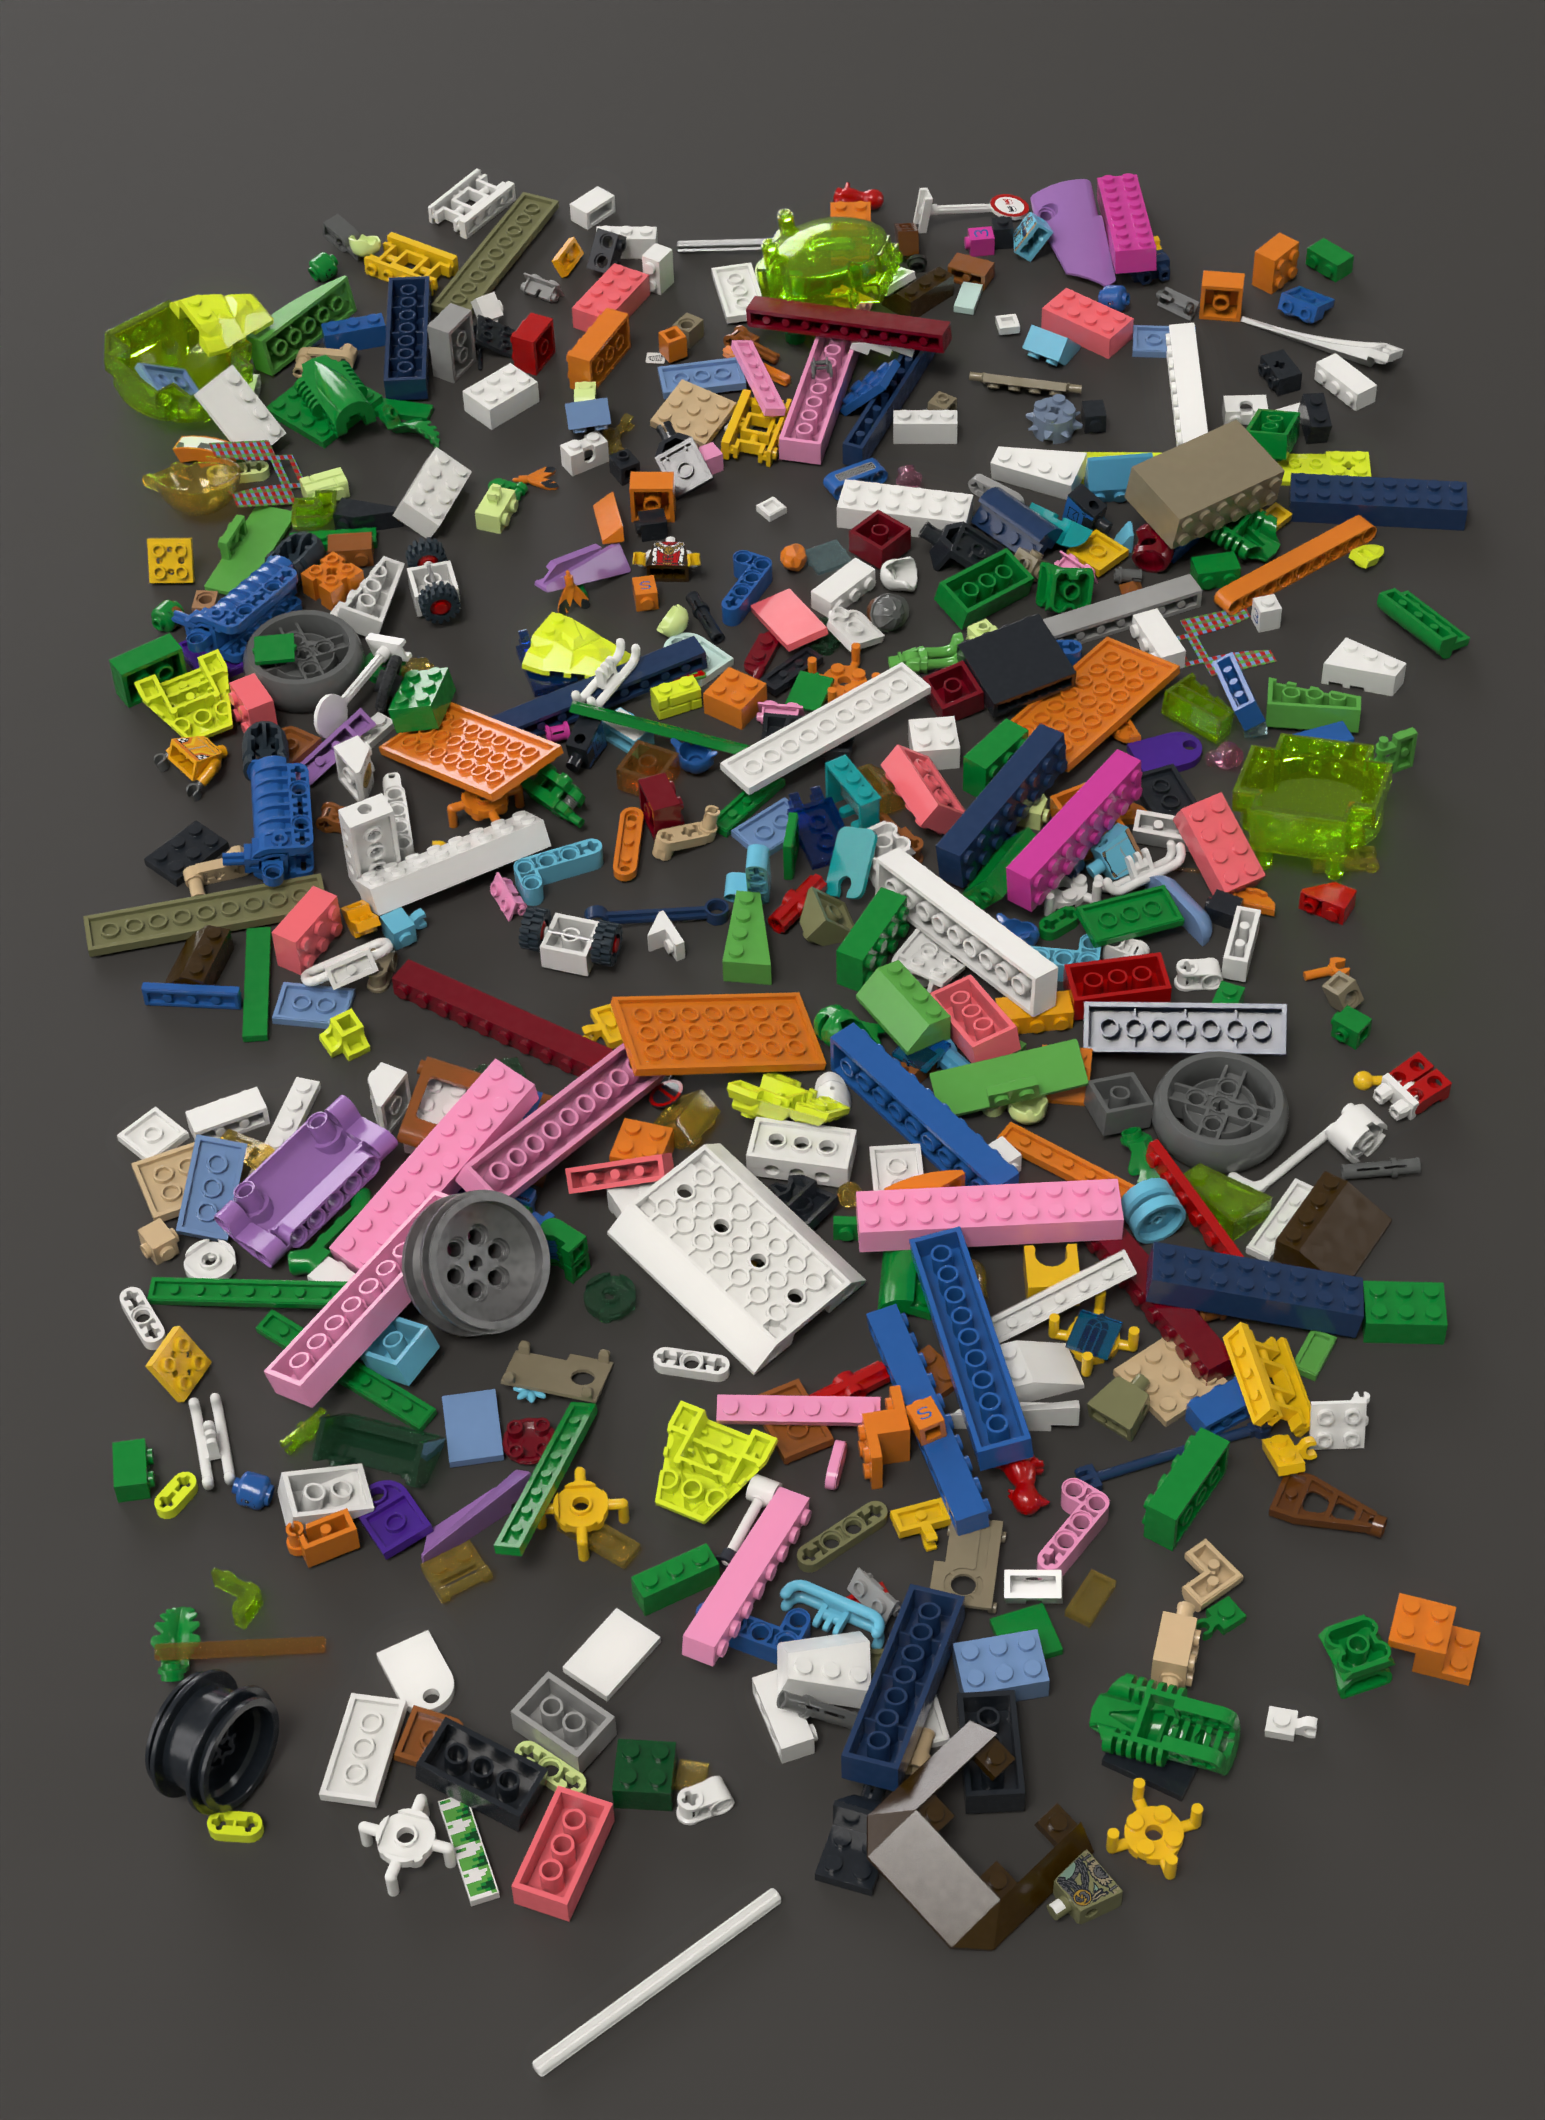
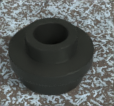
[907,254,927,273]

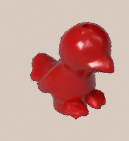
[833,182,884,210]
[994,1454,1050,1516]

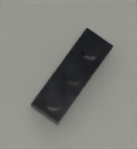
[759,646,823,697]

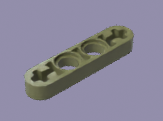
[797,1501,888,1573]

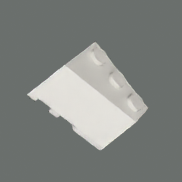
[777,1631,871,1709]

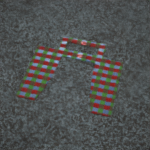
[209,440,303,507]
[1176,609,1277,677]

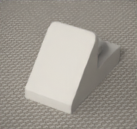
[647,911,685,961]

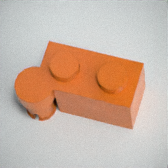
[286,1508,360,1568]

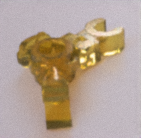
[601,413,634,455]

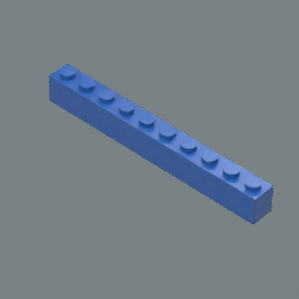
[866,1304,992,1536]

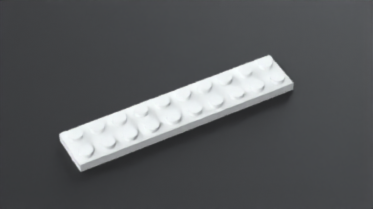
[720,662,931,795]

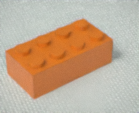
[566,308,631,389]

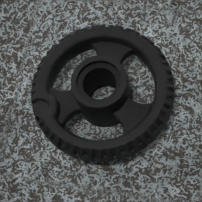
[374,655,403,713]

